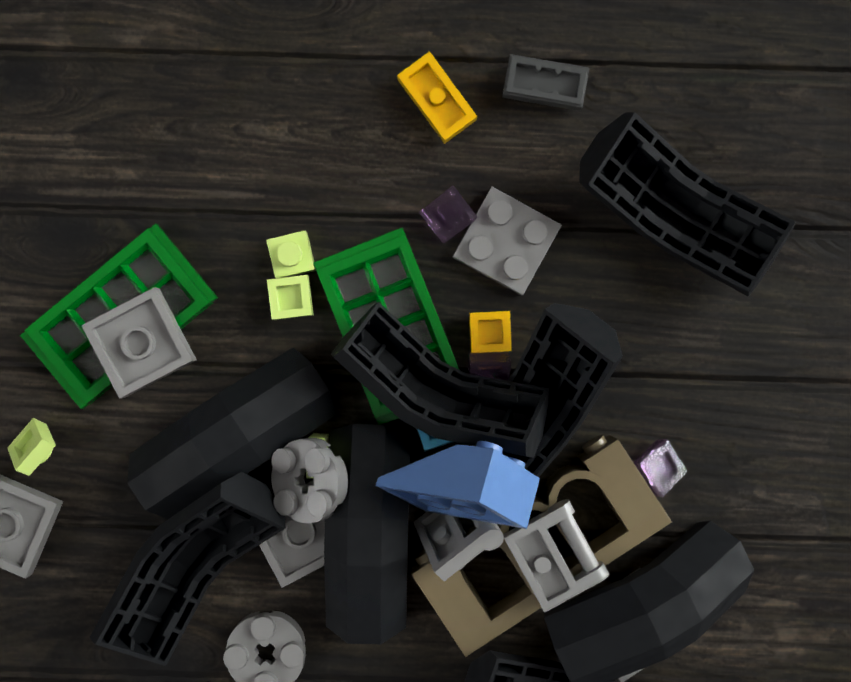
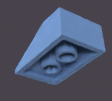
[375,441,540,529]

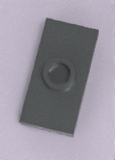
[502,54,589,111]

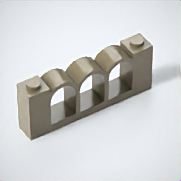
[411,435,672,657]

